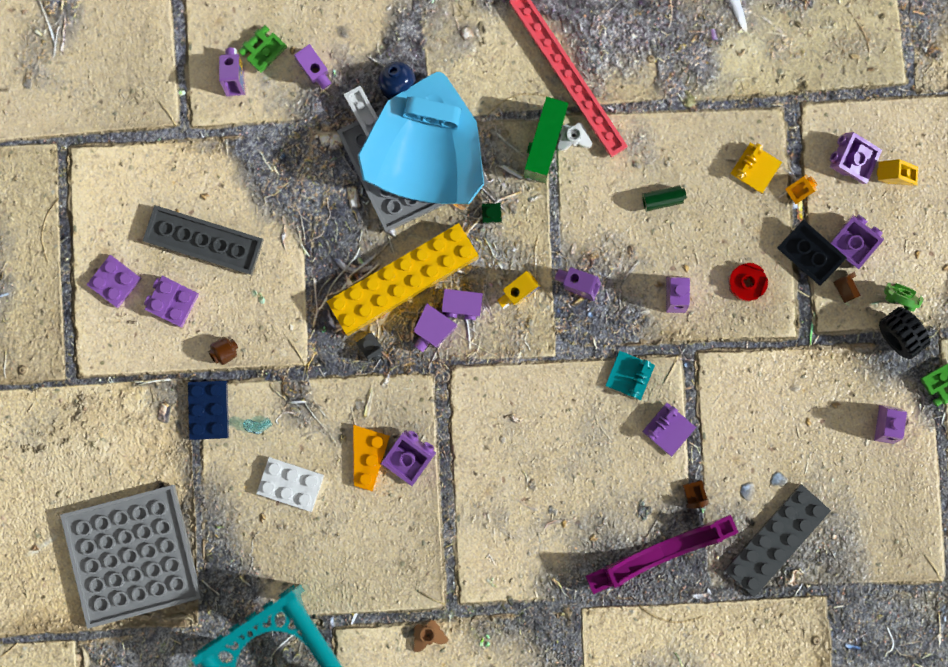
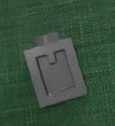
[356,332,385,362]

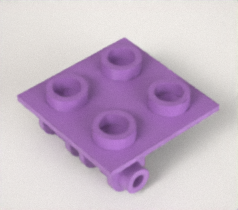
[642,403,696,457]

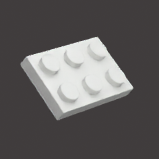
[257,457,324,512]

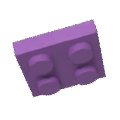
[87,255,141,308]

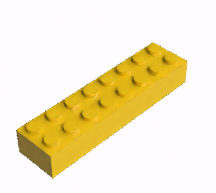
[326,223,479,336]

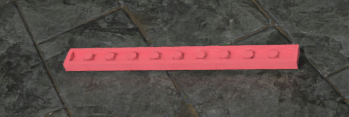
[509,0,628,158]

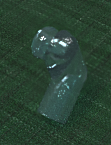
[243,417,273,435]

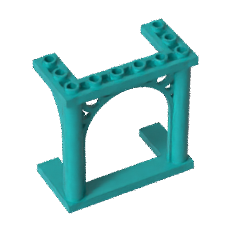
[192,584,342,667]

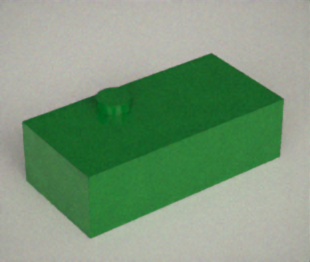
[524,96,568,183]

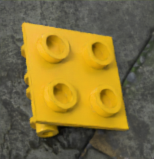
[730,142,782,194]

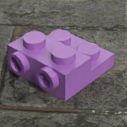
[830,132,882,184]
[830,214,884,269]
[144,276,199,328]
[381,430,436,486]

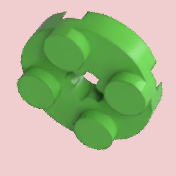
[884,283,924,312]

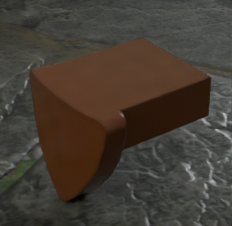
[833,271,861,303]
[682,480,709,509]

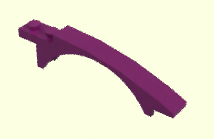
[585,515,739,594]

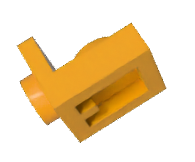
[785,175,817,204]

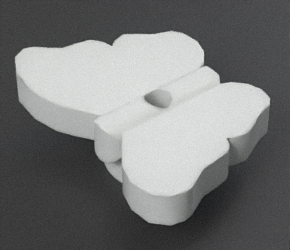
[557,123,593,151]

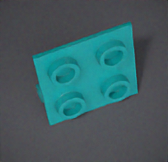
[605,351,655,400]

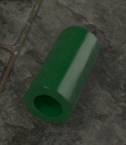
[642,185,687,212]

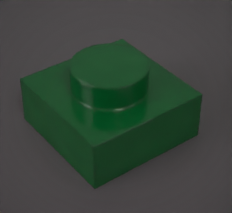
[482,203,502,224]

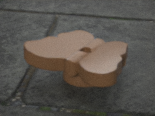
[414,620,449,652]

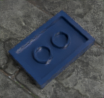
[188,381,229,440]

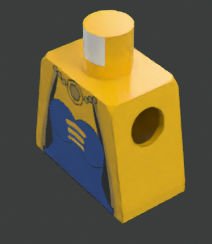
[497,271,541,309]

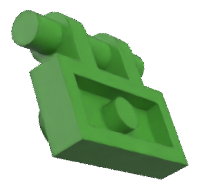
[238,25,287,73]
[920,363,948,407]

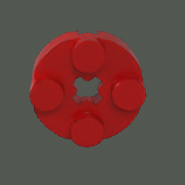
[729,263,768,302]

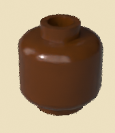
[208,337,238,365]

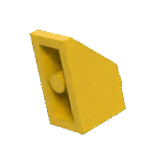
[876,159,918,186]

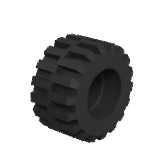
[879,307,931,359]

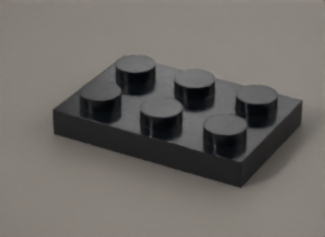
[777,219,847,286]

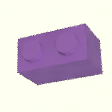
[442,289,483,321]

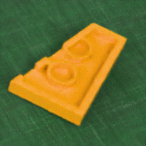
[353,425,390,491]

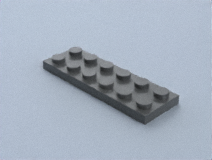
[143,205,264,276]
[724,484,831,597]

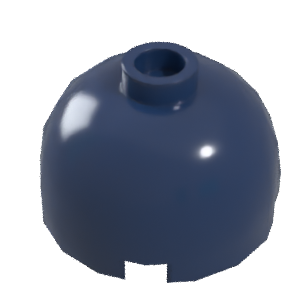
[378,61,417,99]

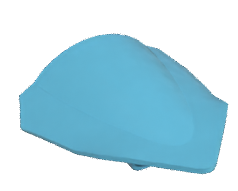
[357,72,484,204]

